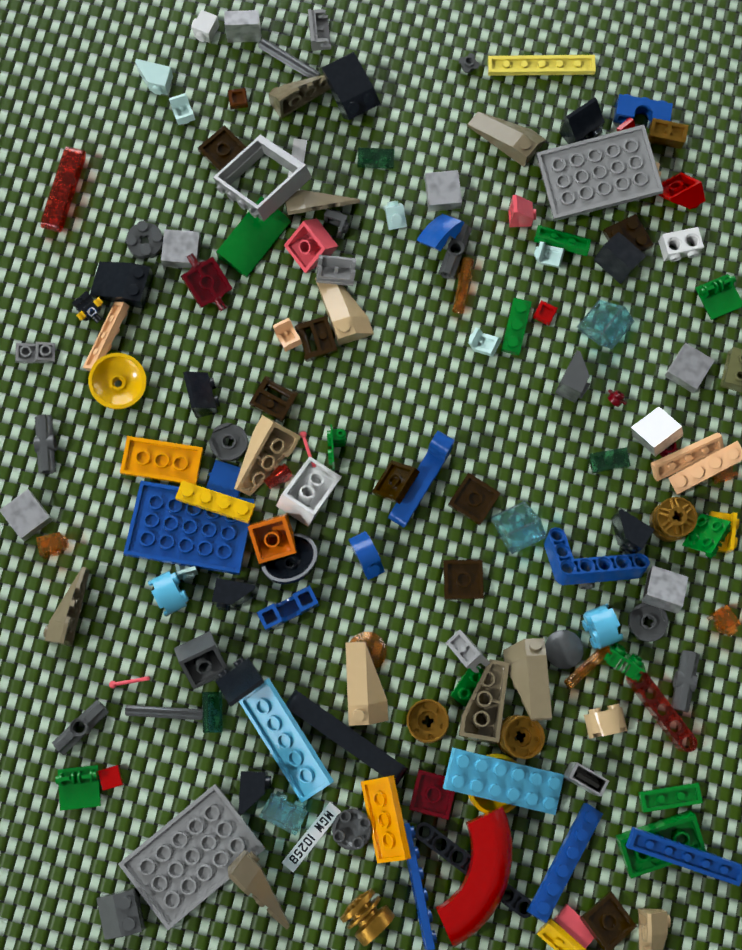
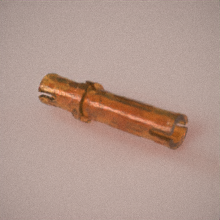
[452,257,474,314]

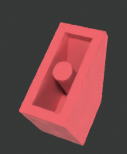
[508,195,536,227]

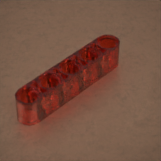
[41,146,86,233]
[626,671,698,752]

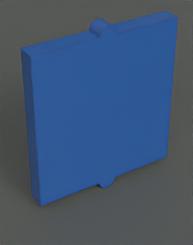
[206,460,241,497]

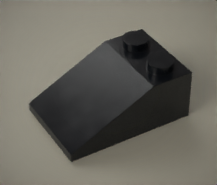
[321,52,381,120]
[90,261,154,309]
[216,656,264,707]

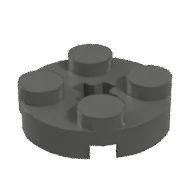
[126,221,163,259]
[209,423,248,462]
[628,603,668,642]

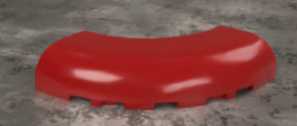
[436,805,513,948]

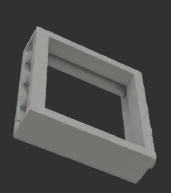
[213,135,312,221]

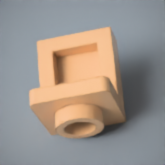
[273,318,302,352]

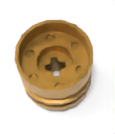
[649,497,698,542]
[407,699,449,743]
[497,715,545,759]
[340,888,395,946]

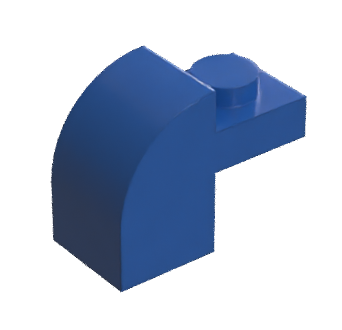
[348,531,385,580]

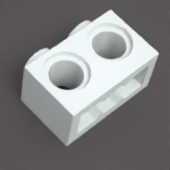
[658,227,704,262]

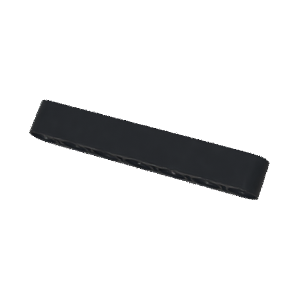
[285,690,408,786]
[415,822,531,918]

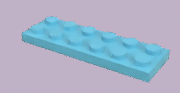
[239,678,334,803]
[443,747,564,815]

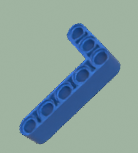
[388,430,455,528]
[544,527,650,585]

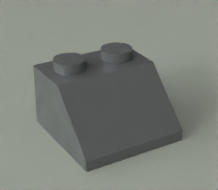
[555,350,590,403]
[174,631,229,689]
[96,888,146,940]

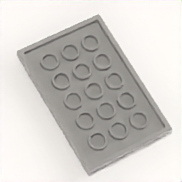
[536,125,663,221]
[118,784,266,930]

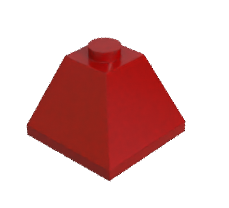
[659,172,706,209]

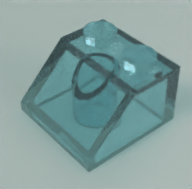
[577,300,635,349]
[491,501,546,554]
[259,791,308,836]

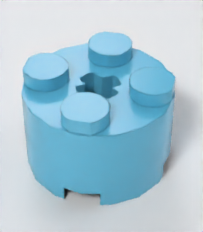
[148,571,189,616]
[581,604,623,649]

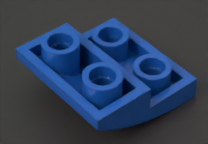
[417,214,465,251]

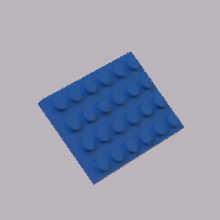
[123,481,255,575]

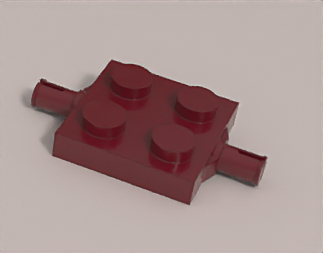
[180,253,233,312]

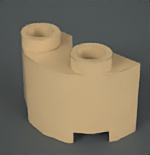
[584,704,628,739]

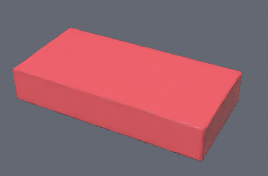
[553,904,594,949]

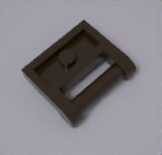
[295,316,338,362]
[249,376,299,423]

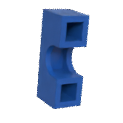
[613,94,673,129]
[256,585,319,632]

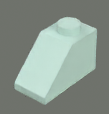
[135,59,173,95]

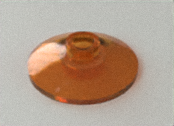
[350,632,387,669]

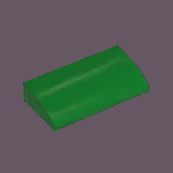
[216,197,291,278]
[615,810,706,879]

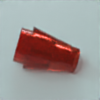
[264,463,293,489]

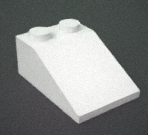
[276,457,342,527]

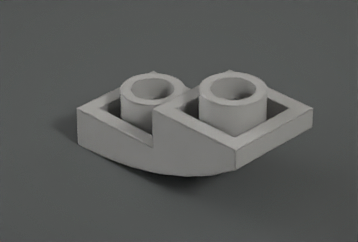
[15,342,55,363]

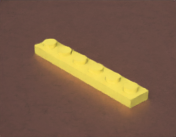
[488,55,596,76]

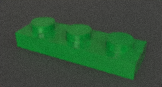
[533,225,591,256]
[501,298,532,356]
[638,783,703,813]

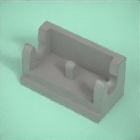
[308,9,331,51]
[316,255,356,286]
[446,630,490,673]

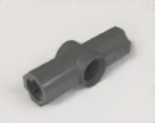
[438,224,472,279]
[34,414,57,474]
[670,650,700,713]
[52,700,109,755]

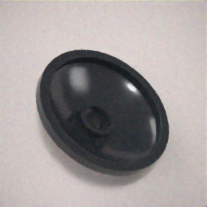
[261,533,318,584]

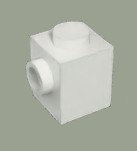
[191,10,219,43]

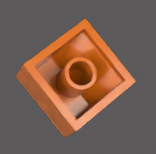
[248,513,297,564]

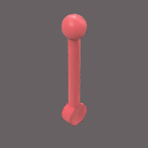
[299,431,316,467]
[109,676,150,689]

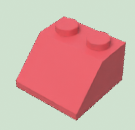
[284,218,338,273]

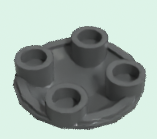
[545,630,583,669]
[332,809,372,850]

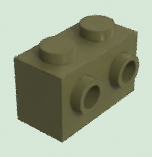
[720,347,742,393]

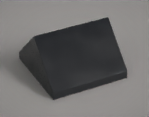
[594,232,646,284]

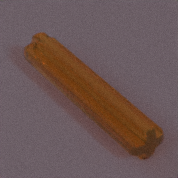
[564,646,611,689]

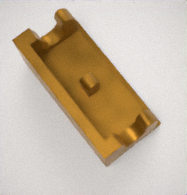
[648,118,689,149]

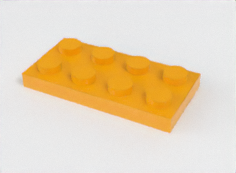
[120,436,203,485]
[361,775,411,864]

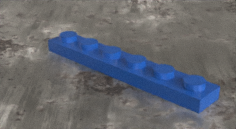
[527,803,603,923]
[404,822,437,950]
[626,827,742,886]

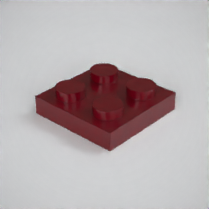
[409,769,455,820]

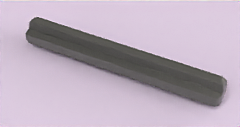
[258,38,320,78]
[125,705,204,720]

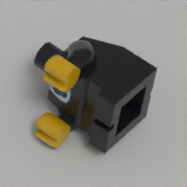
[72,291,103,324]

